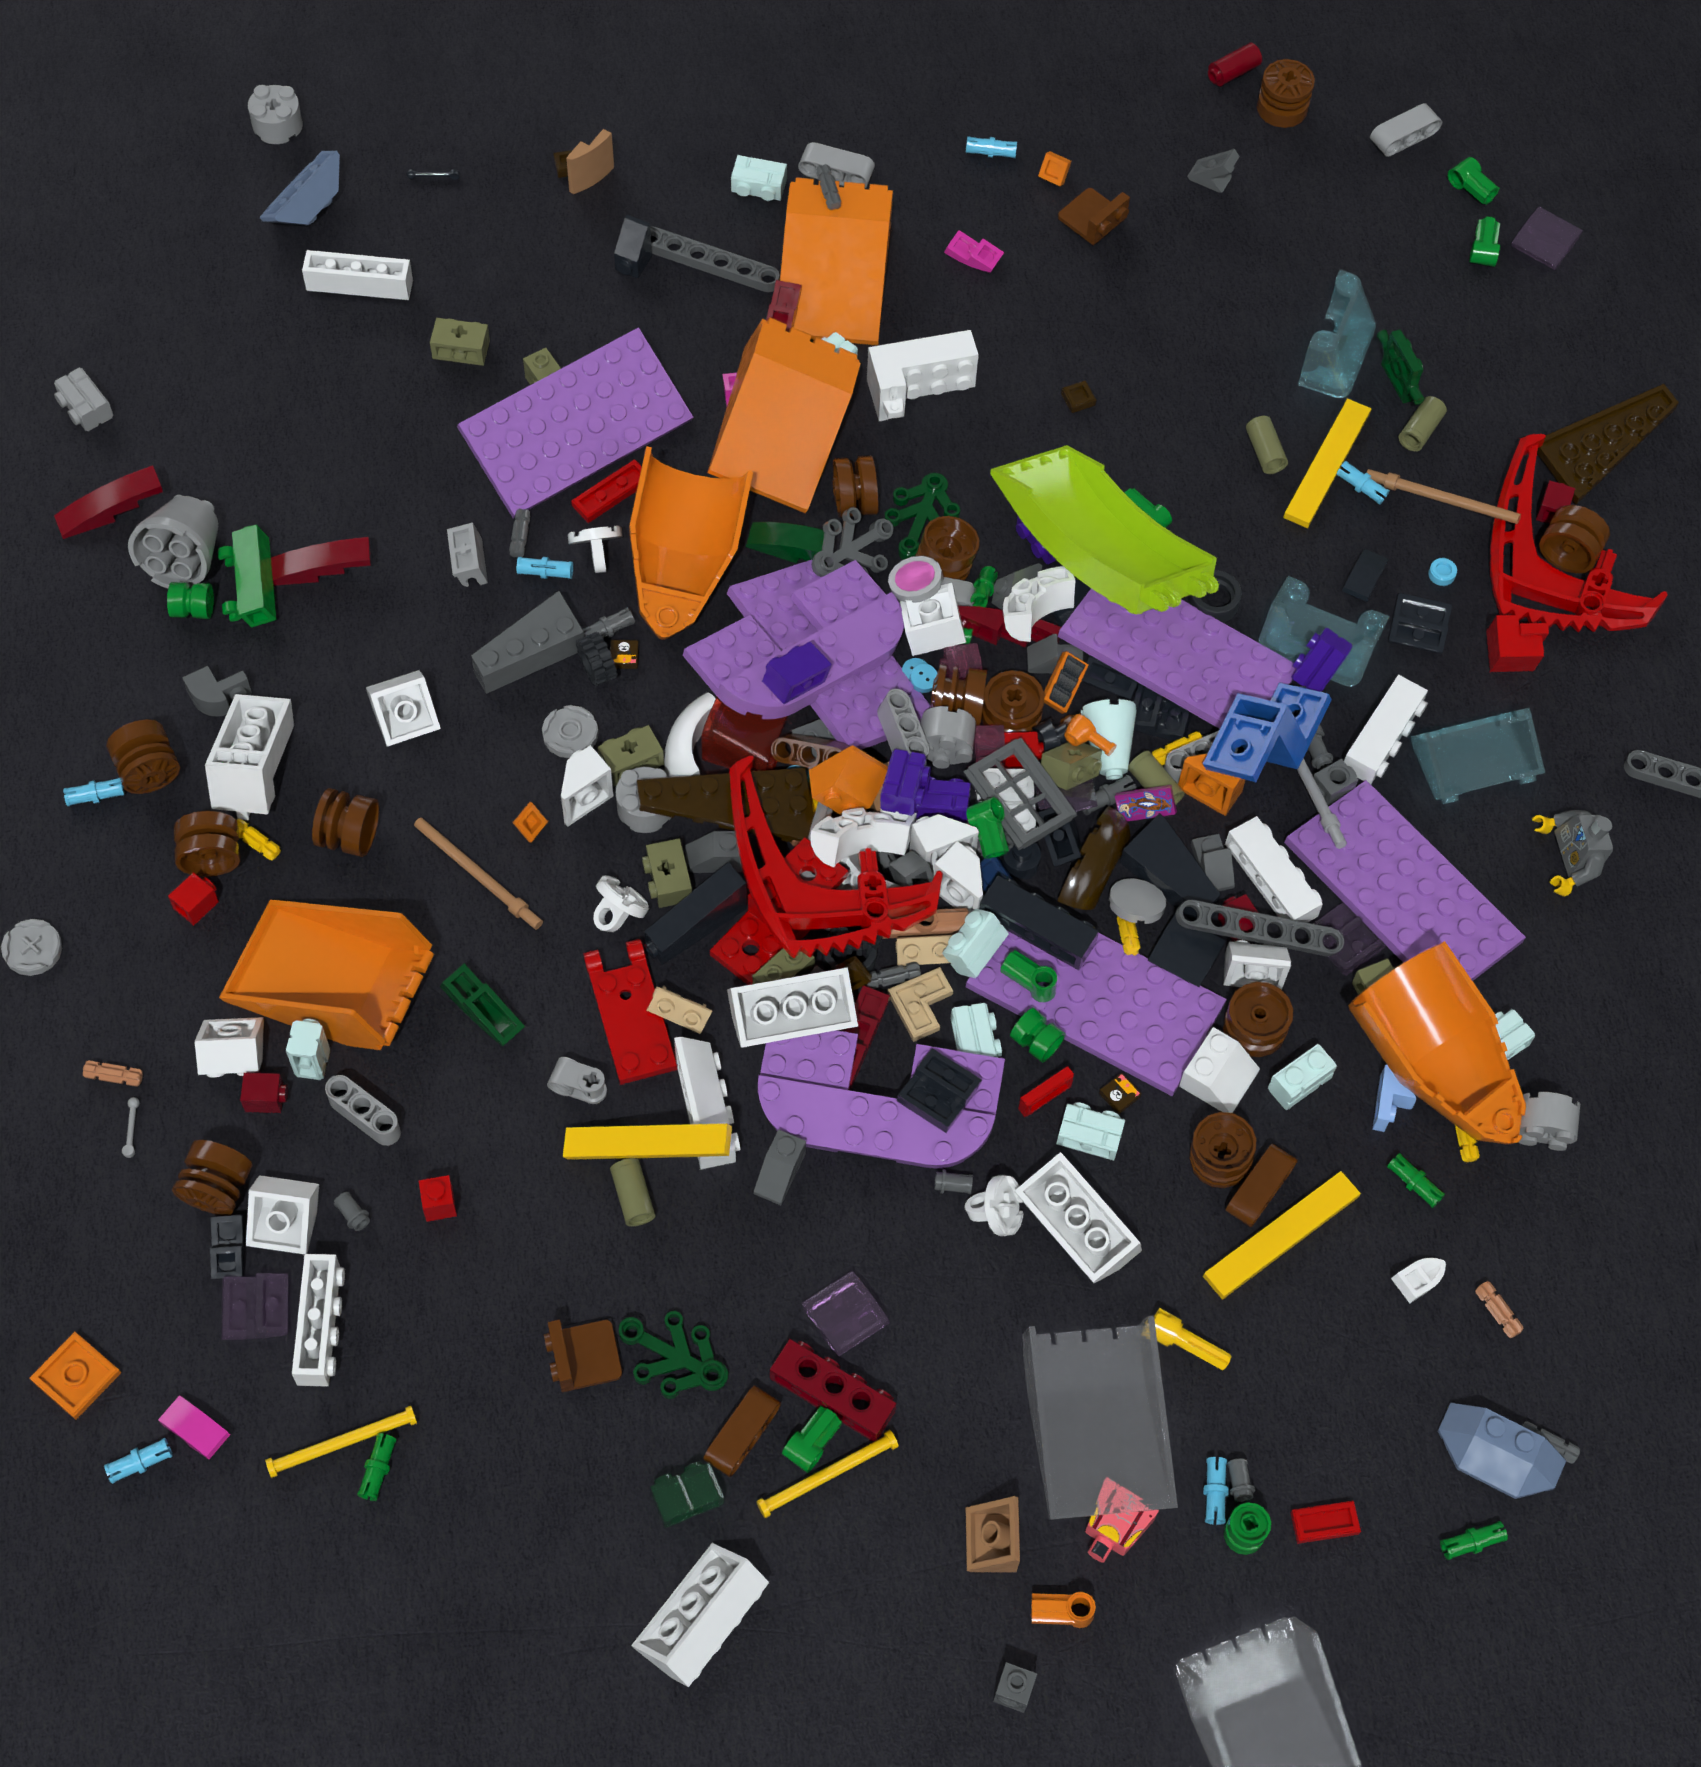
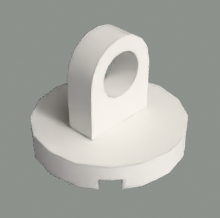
[568,526,623,573]
[593,875,649,932]
[965,1175,1023,1236]

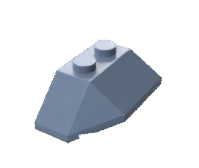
[260,151,340,225]
[1438,1403,1566,1499]

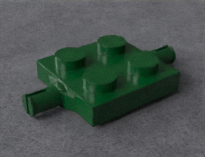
[1377,329,1425,405]

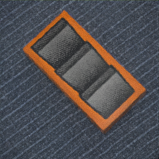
[1044,651,1088,714]

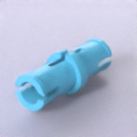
[966,137,1017,158]
[1336,461,1390,505]
[516,557,573,579]
[63,778,125,806]
[104,1438,173,1484]
[1203,1457,1229,1525]

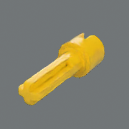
[1145,1308,1231,1370]

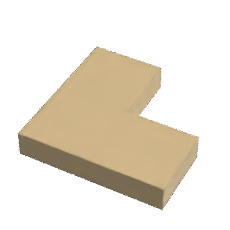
[888,967,953,1042]

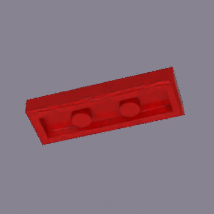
[571,459,642,523]

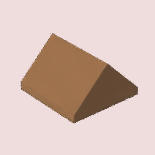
[966,1496,1020,1572]

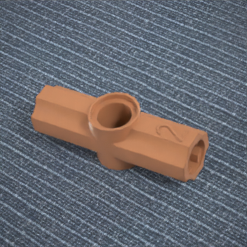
[883,908,969,939]

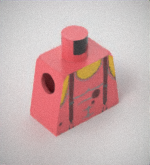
[1085,1478,1159,1563]

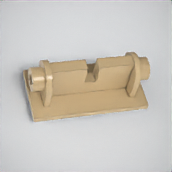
[895,935,952,966]
[647,986,712,1034]

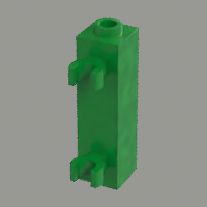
[218,524,276,628]

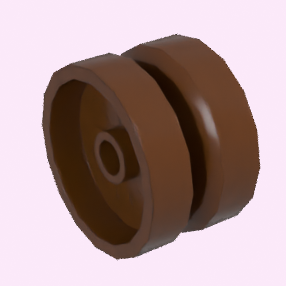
[832,455,878,518]
[1539,505,1610,574]
[981,670,1045,741]
[174,811,240,877]
[1223,982,1293,1057]

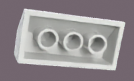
[727,968,858,1047]
[674,1037,740,1169]
[1015,1152,1142,1283]
[631,1543,769,1687]

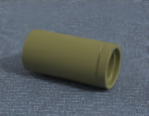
[1399,396,1447,451]
[1246,416,1288,474]
[1128,751,1185,804]
[610,1158,655,1226]

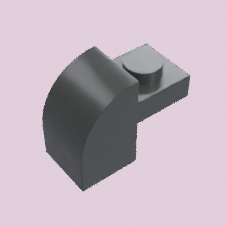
[182,666,252,717]

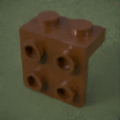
[1058,188,1130,246]
[544,1320,622,1392]

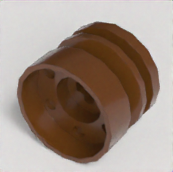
[1257,59,1315,128]
[915,516,979,581]
[931,664,987,728]
[106,719,180,794]
[312,788,379,857]
[1189,1112,1256,1188]
[172,1140,252,1215]

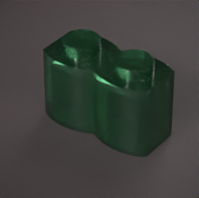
[651,1462,724,1528]

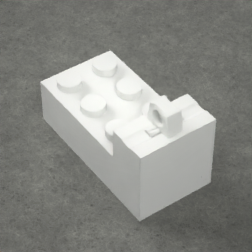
[867,330,978,421]
[205,694,294,820]

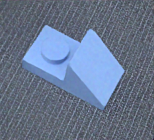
[1372,1065,1416,1132]

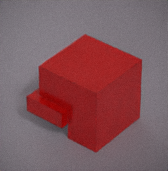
[1487,615,1549,672]

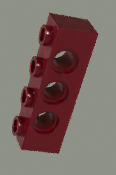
[770,1339,896,1442]

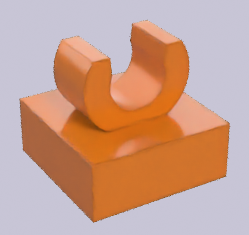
[1038,151,1072,186]

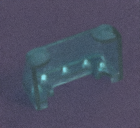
[1298,270,1376,398]
[1258,576,1390,686]
[1410,708,1545,804]

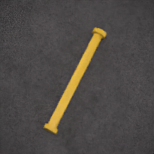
[265,1406,417,1478]
[756,1430,899,1518]

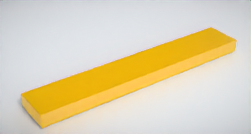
[1283,398,1371,528]
[563,1123,732,1159]
[1203,1171,1361,1300]

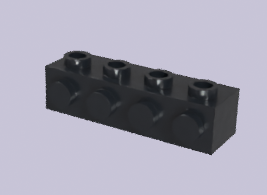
[979,876,1099,970]

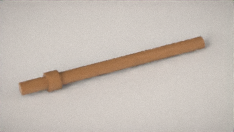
[1366,469,1521,524]
[414,818,543,930]

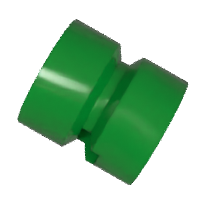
[167,582,214,619]
[1010,1008,1066,1063]
[1223,1502,1271,1555]

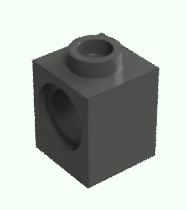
[1314,759,1358,807]
[993,1662,1037,1713]

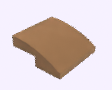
[566,129,614,194]

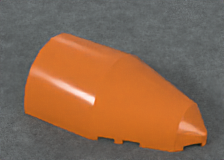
[629,446,753,640]
[1348,941,1526,1144]

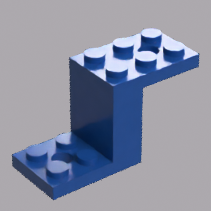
[1203,683,1332,782]

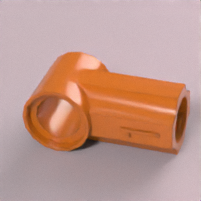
[1031,1592,1096,1628]

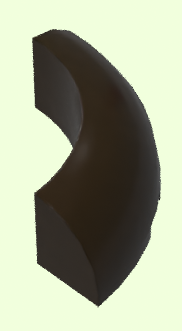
[1057,806,1131,910]

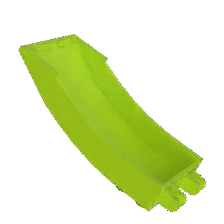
[990,445,1219,615]

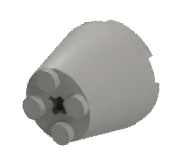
[128,495,218,588]

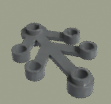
[811,507,893,577]

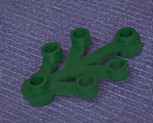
[884,473,960,560]
[619,1311,728,1399]

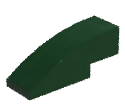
[746,522,826,565]
[440,963,525,1046]

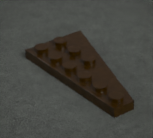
[1537,384,1679,505]
[636,768,814,842]

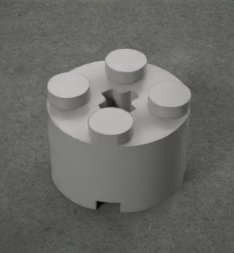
[248,85,303,144]
[920,706,976,769]
[616,767,671,833]
[1519,1092,1580,1151]

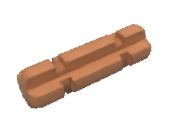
[83,1060,143,1086]
[1476,1281,1524,1338]

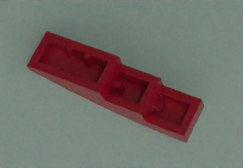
[766,280,802,332]
[54,465,163,539]
[271,537,371,586]
[958,606,1062,648]
[843,986,891,1091]

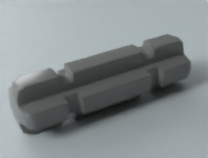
[816,164,841,210]
[509,508,531,558]
[865,962,921,989]
[1522,1421,1580,1464]

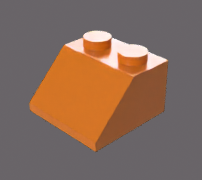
[809,745,888,815]
[1178,754,1245,816]

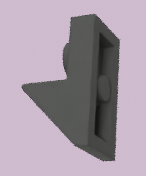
[1187,149,1240,193]
[1027,634,1083,674]
[1191,834,1235,891]

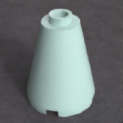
[1081,699,1136,780]

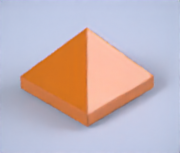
[513,802,548,842]

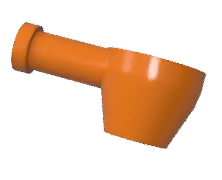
[1064,714,1117,756]

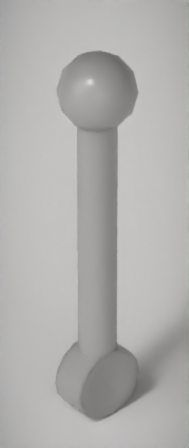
[122,1097,140,1158]

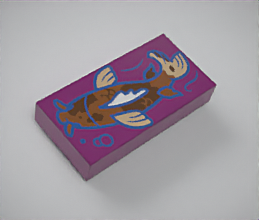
[1115,785,1177,821]

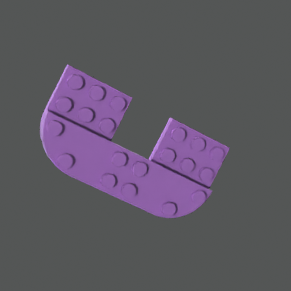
[683,560,904,719]
[758,1030,1005,1168]

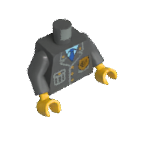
[1532,810,1613,896]

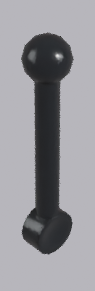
[407,169,460,180]

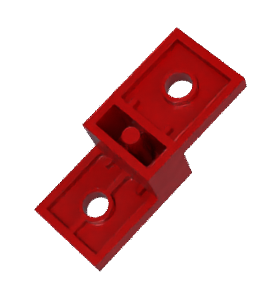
[710,837,849,985]

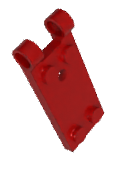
[583,939,677,1085]

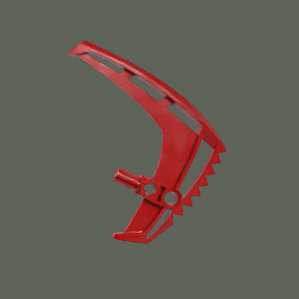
[1490,434,1668,632]
[729,756,942,958]

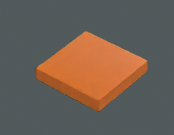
[29,1332,121,1420]

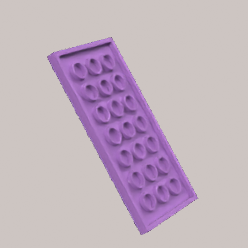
[457,327,694,518]
[727,560,931,750]
[1058,588,1296,729]
[1284,780,1526,981]
[966,931,1227,1096]

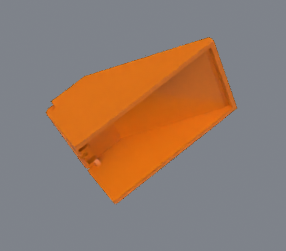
[780,177,893,345]
[707,317,861,513]
[219,900,434,1050]

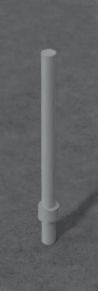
[1297,758,1347,849]

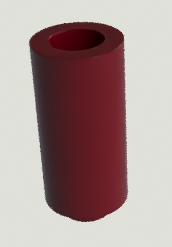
[1208,43,1262,86]

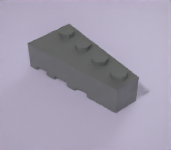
[471,591,584,694]

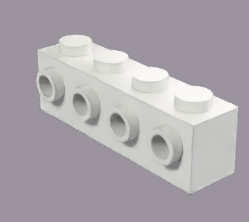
[302,250,413,300]
[1344,675,1428,784]
[1225,816,1323,923]
[292,1254,345,1386]

